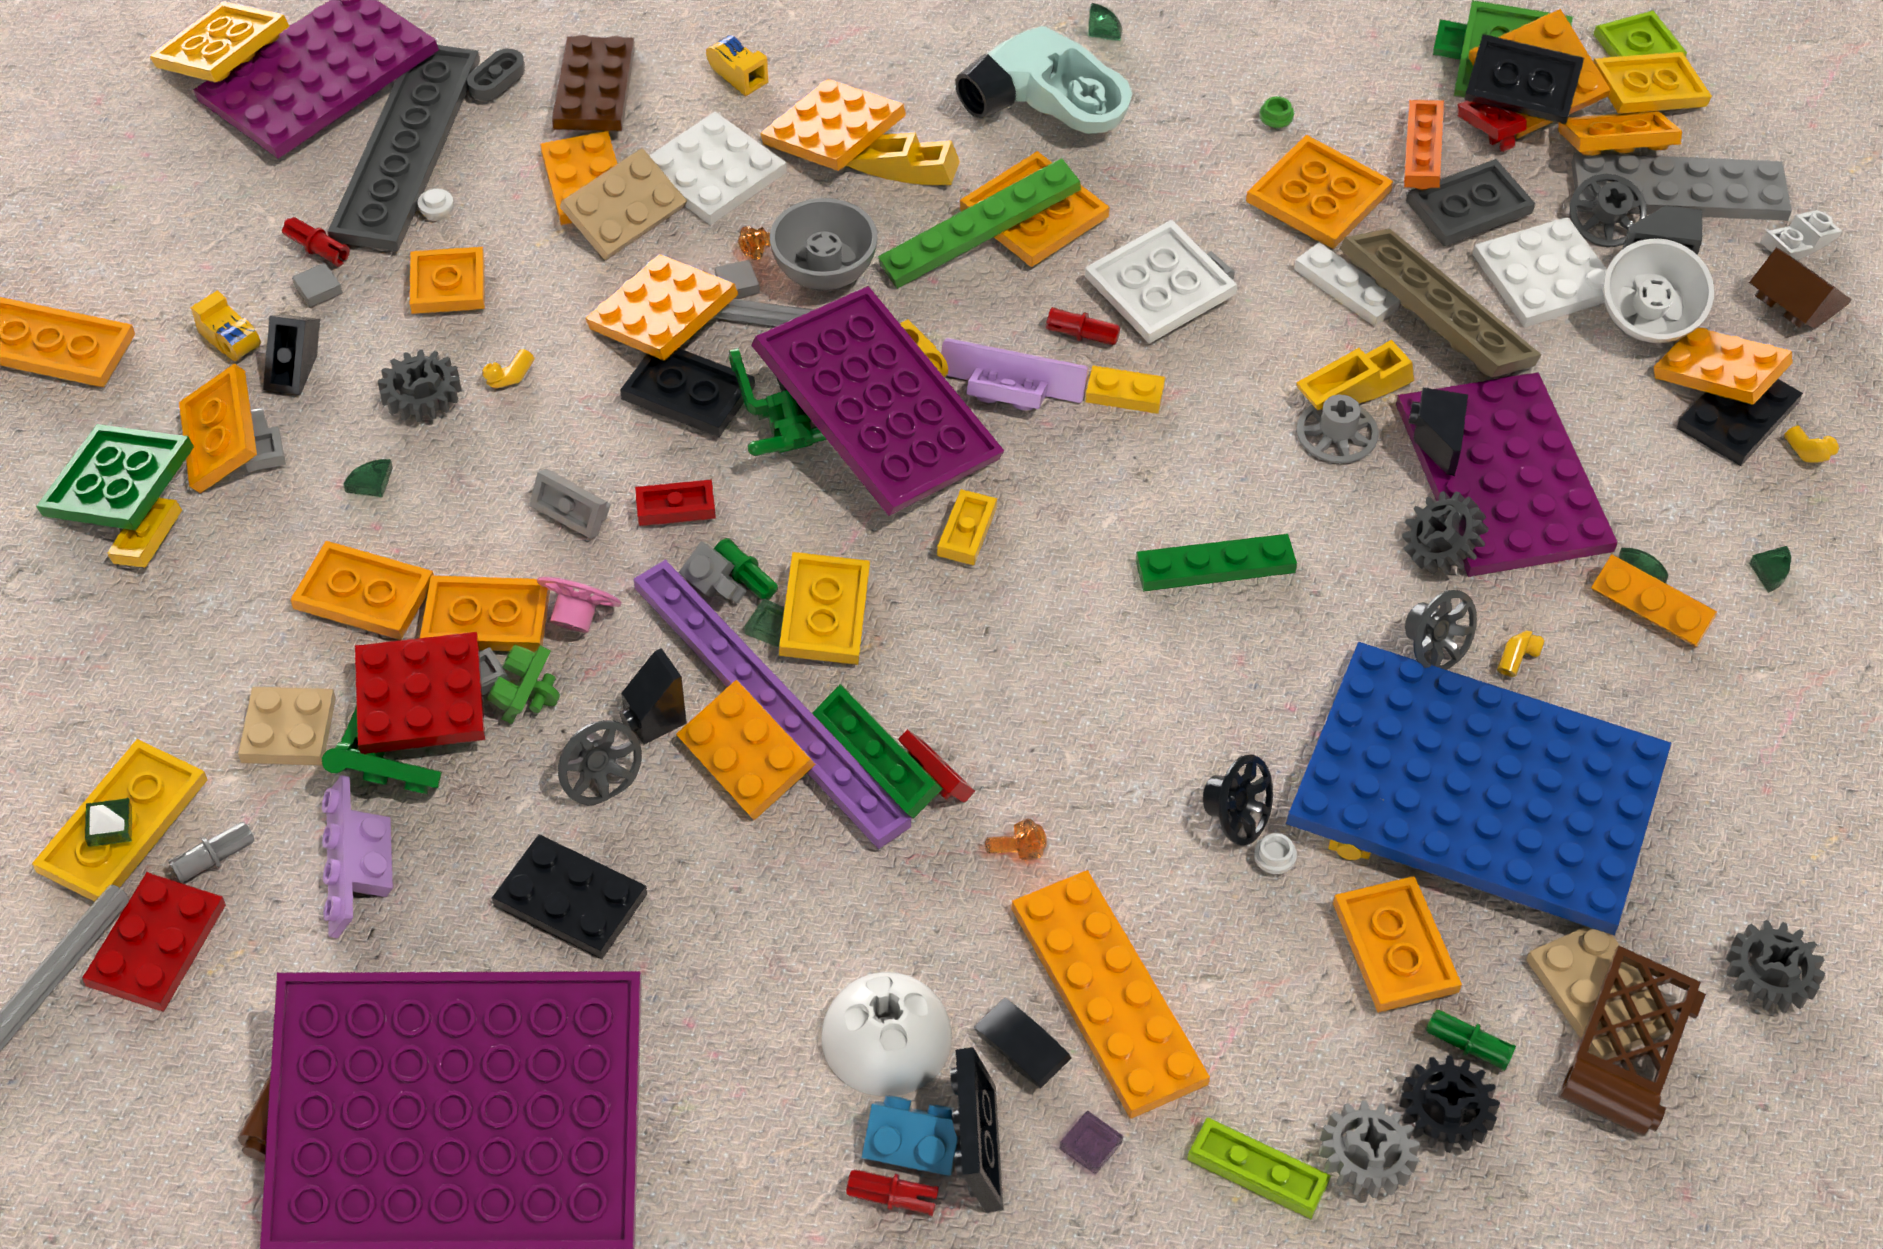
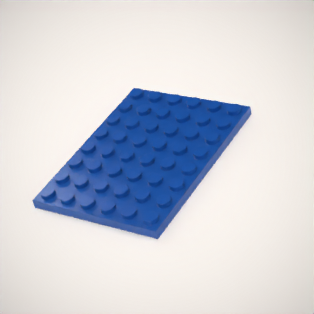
[1286,642,1671,936]

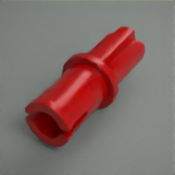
[282,217,350,267]
[1046,307,1120,345]
[846,1169,939,1216]

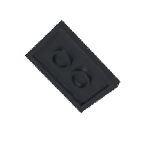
[1464,34,1584,124]
[620,348,755,438]
[1677,379,1803,466]
[492,834,647,959]
[950,1047,1004,1213]

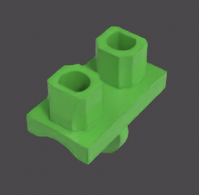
[486,645,560,724]

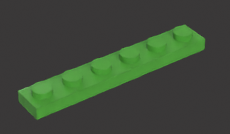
[878,158,1081,289]

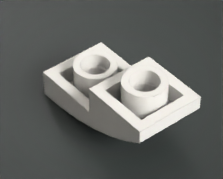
[1760,210,1842,260]

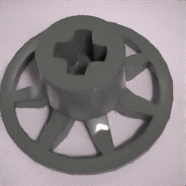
[1570,174,1647,247]
[1405,590,1477,670]
[558,720,642,805]

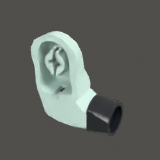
[955,26,1132,134]

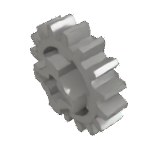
[1319,1100,1420,1198]

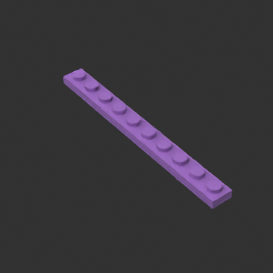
[633,559,911,849]

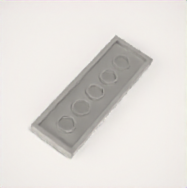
[1571,152,1792,221]

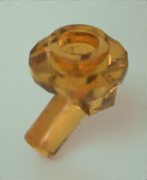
[738,225,771,260]
[985,818,1047,861]

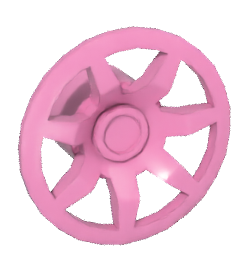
[537,577,622,633]

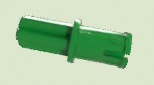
[714,538,778,601]
[1426,1010,1516,1071]

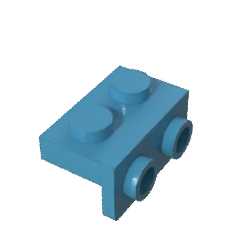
[862,1095,959,1176]

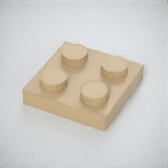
[238,687,336,765]

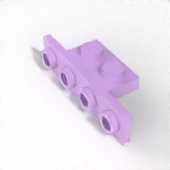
[941,338,1088,410]
[322,775,393,938]

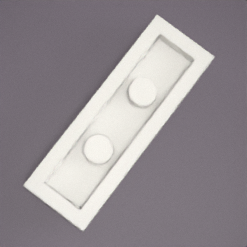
[1294,242,1400,327]

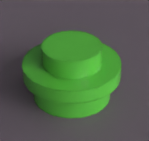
[1259,96,1294,128]

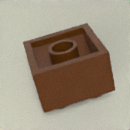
[1749,247,1852,329]

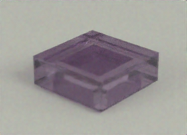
[1060,1110,1123,1175]

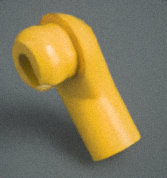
[482,349,535,389]
[1784,425,1839,463]
[1497,630,1545,677]

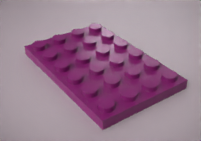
[193,0,439,159]
[751,286,1004,516]
[1396,372,1618,577]

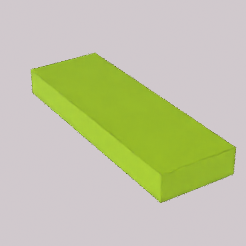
[1187,1117,1331,1219]

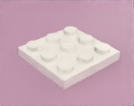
[649,112,787,225]
[1472,217,1607,328]
[1085,219,1237,344]

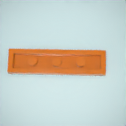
[1404,100,1444,190]

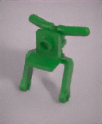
[729,348,827,456]

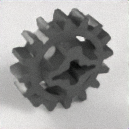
[378,350,462,422]
[1402,491,1488,574]
[1726,920,1825,1013]

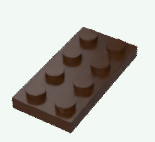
[552,35,635,131]

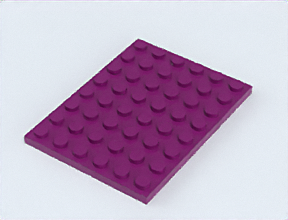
[260,971,642,1249]

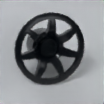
[1203,754,1273,846]

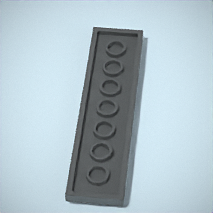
[328,45,480,252]

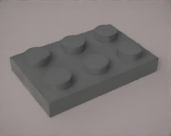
[1406,159,1535,246]

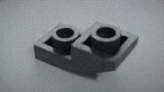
[974,997,1072,1089]

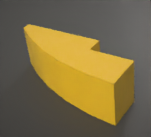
[845,132,960,185]
[1296,339,1414,410]

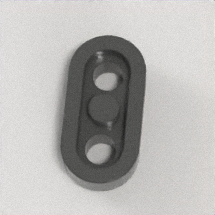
[467,48,525,101]

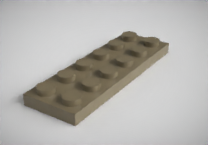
[1339,228,1542,378]

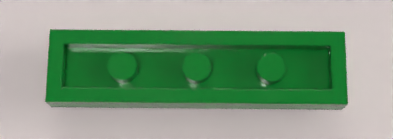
[1136,534,1297,592]
[812,684,943,819]

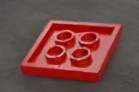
[355,632,485,754]

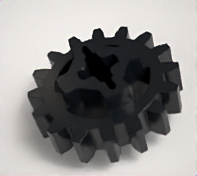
[1399,1055,1500,1153]

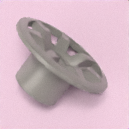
[1296,395,1379,463]

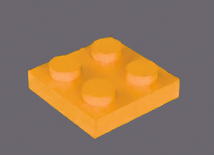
[410,247,485,314]

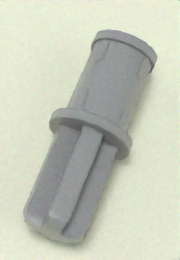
[168,822,254,883]

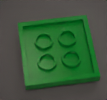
[36,424,194,530]

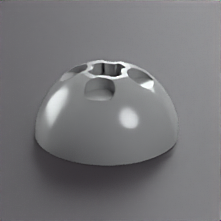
[770,198,878,291]

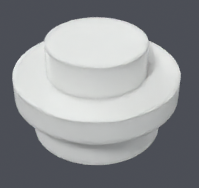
[417,188,454,221]
[1254,833,1297,874]

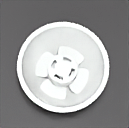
[1603,239,1714,343]
[821,972,952,1097]

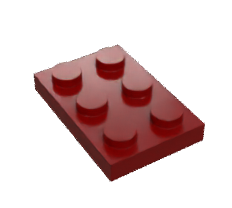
[82,872,226,1012]

